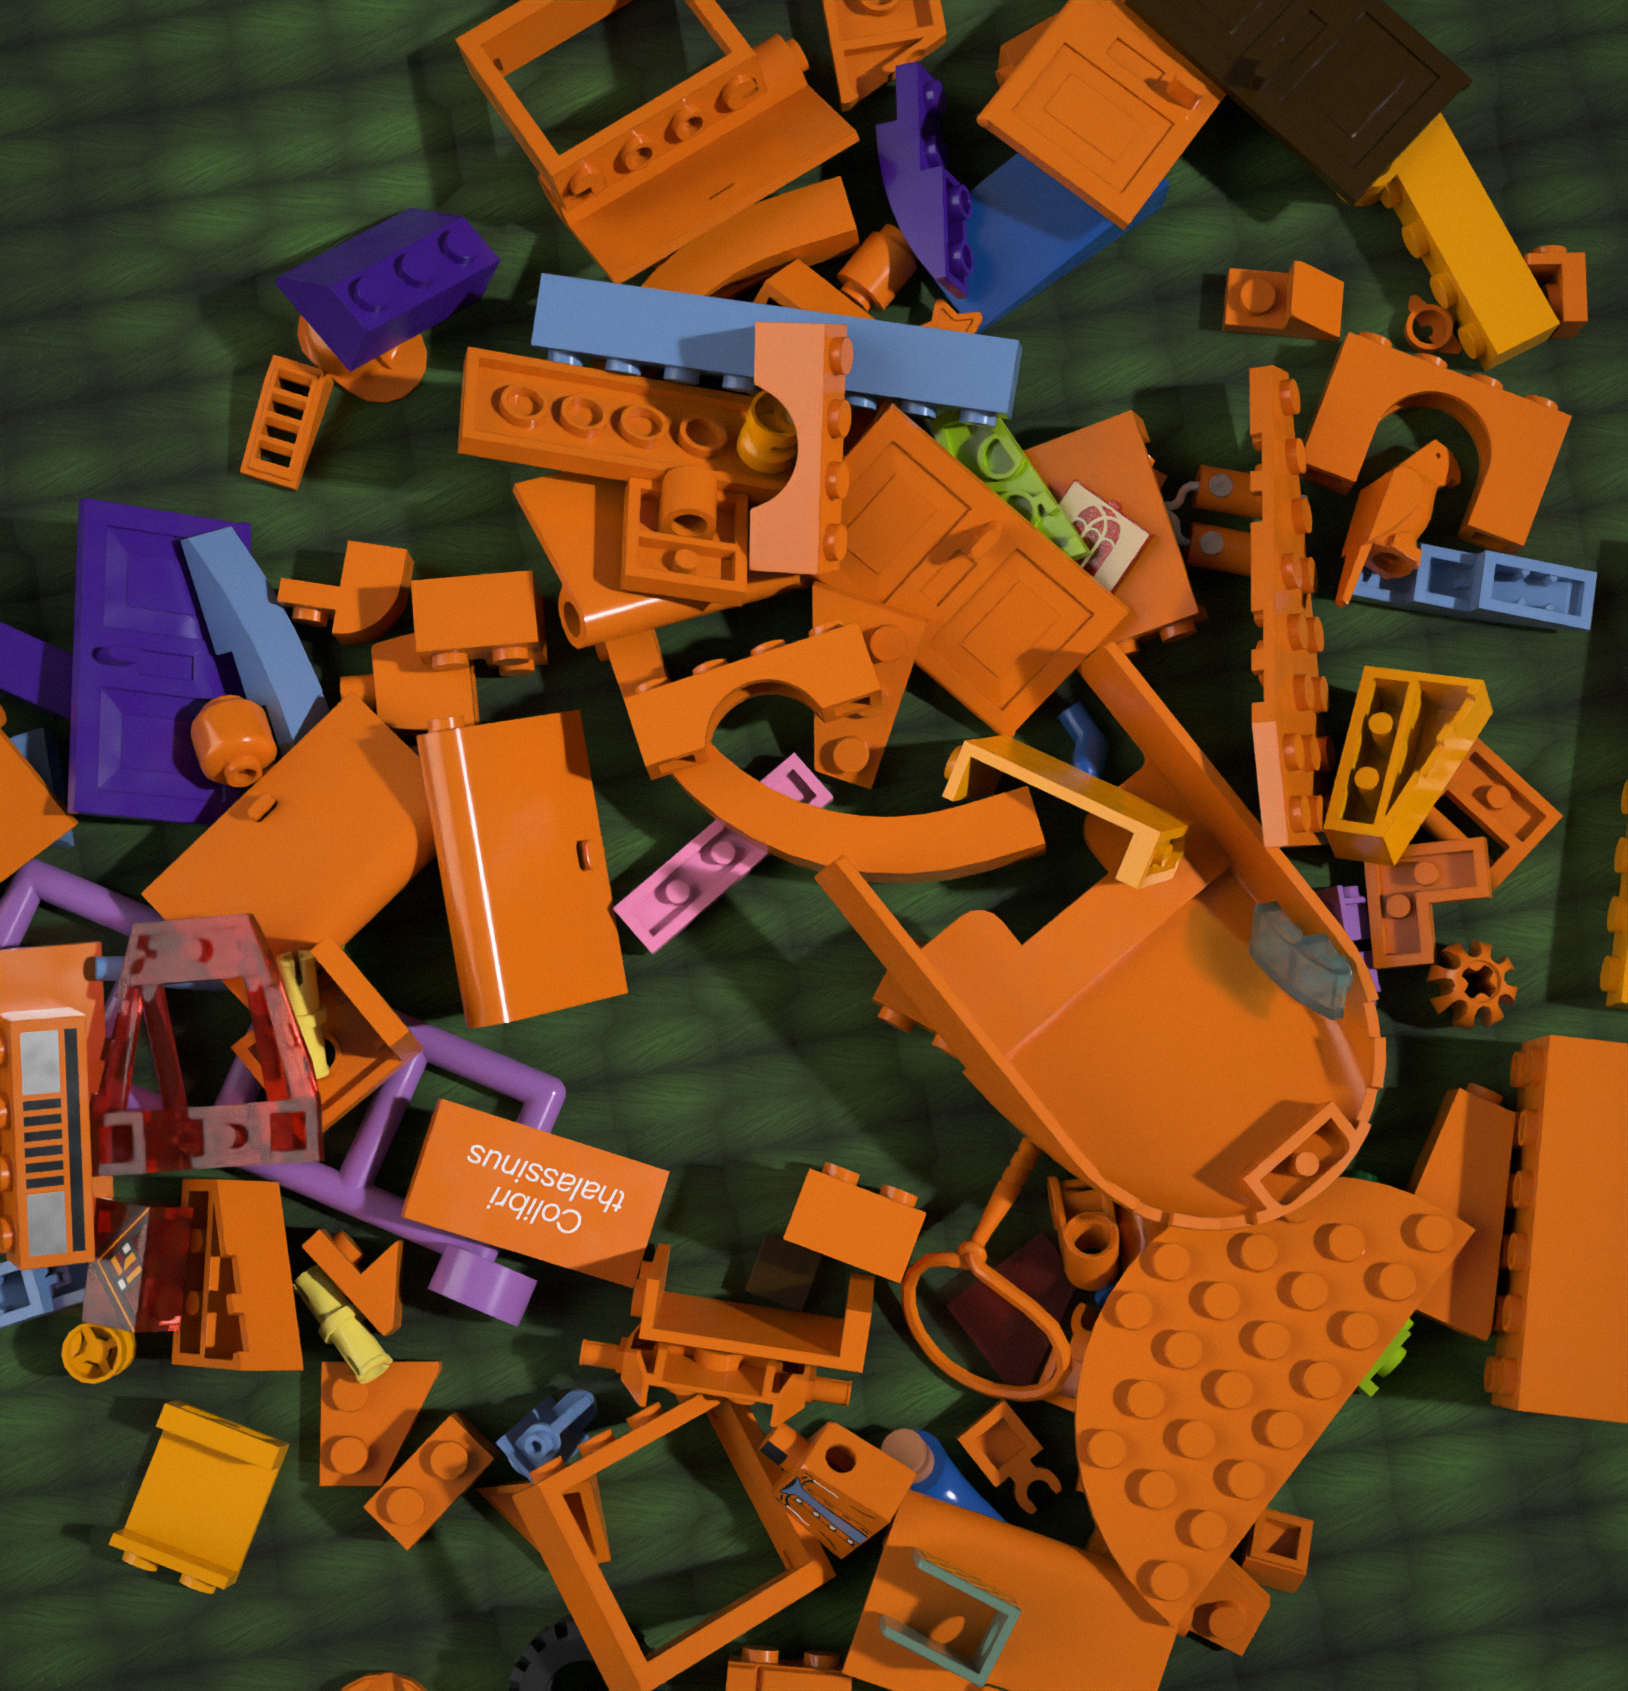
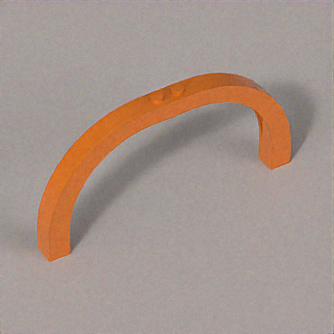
[590,176,1046,884]

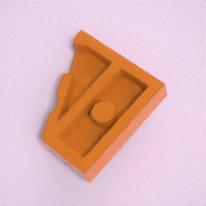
[319,1361,442,1486]

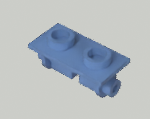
[496,1389,598,1484]

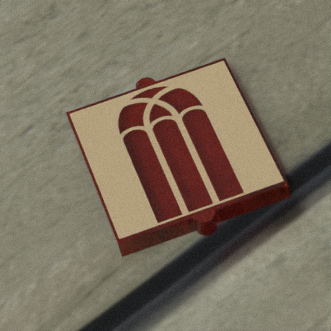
[1058,479,1155,595]

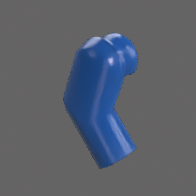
[1057,701,1110,780]

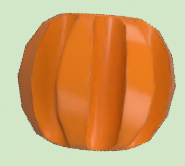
[1426,939,1518,1030]

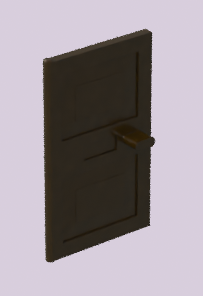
[1124,0,1472,206]

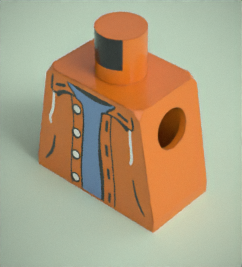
[758,1421,918,1560]

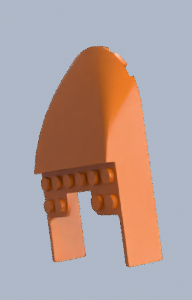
[814,640,1386,1231]

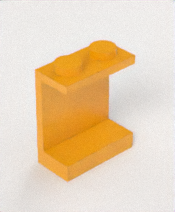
[109,1400,290,1594]

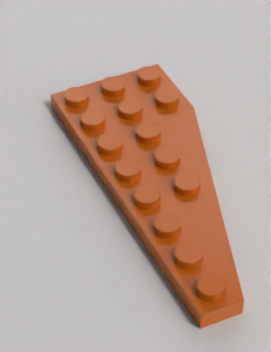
[1249,365,1336,848]

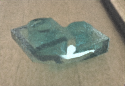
[1249,901,1353,1020]

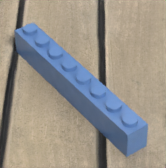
[531,273,1022,428]

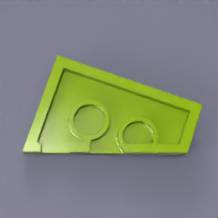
[930,411,1092,561]

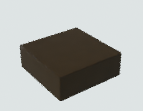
[745,1233,823,1312]

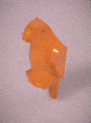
[1335,439,1461,608]

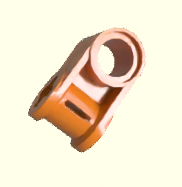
[1047,1176,1119,1291]

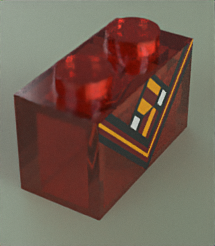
[81,1198,194,1333]

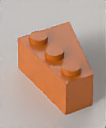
[172,1179,304,1371]

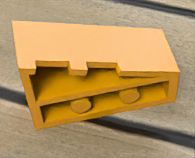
[1323,666,1493,866]

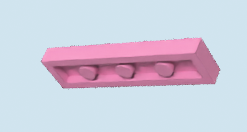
[613,752,834,955]

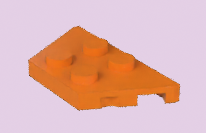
[821,0,947,112]

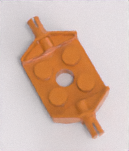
[579,1322,852,1427]

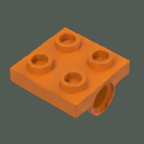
[621,465,748,607]

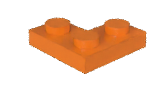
[1364,837,1493,970]

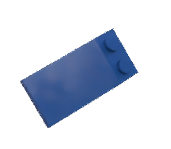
[917,153,1170,334]

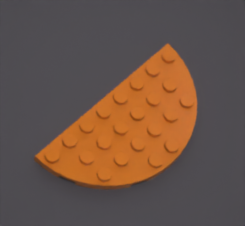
[1074,1177,1476,1628]

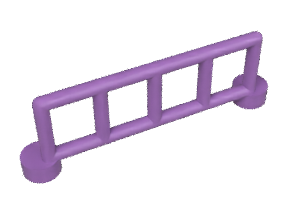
[0,858,566,1327]

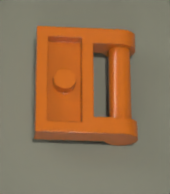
[1421,737,1563,891]

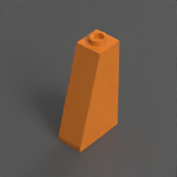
[1405,1083,1516,1341]

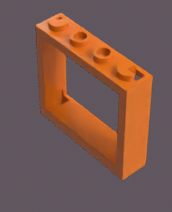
[455,0,768,212]
[511,1393,837,1691]

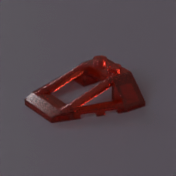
[89,913,324,1177]

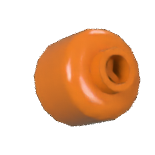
[190,695,277,787]

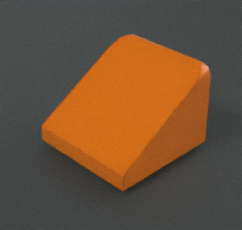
[1238,1508,1314,1593]

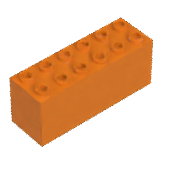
[1484,1035,1628,1424]

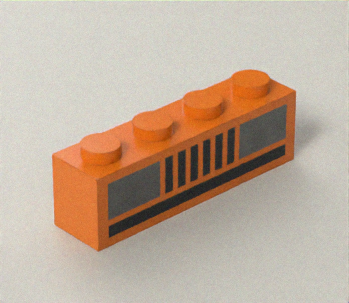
[0,1007,95,1271]

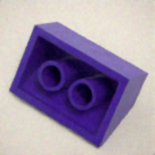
[275,208,500,372]

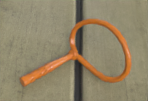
[901,1137,1073,1402]

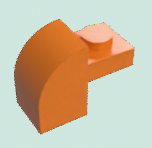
[277,540,414,645]

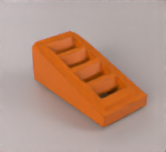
[240,355,334,492]

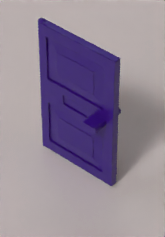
[67,498,251,827]

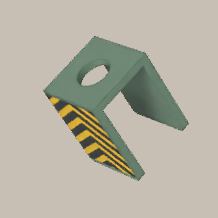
[878,1547,1022,1688]

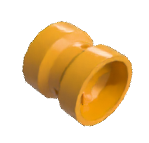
[737,390,798,474]
[61,1316,137,1384]

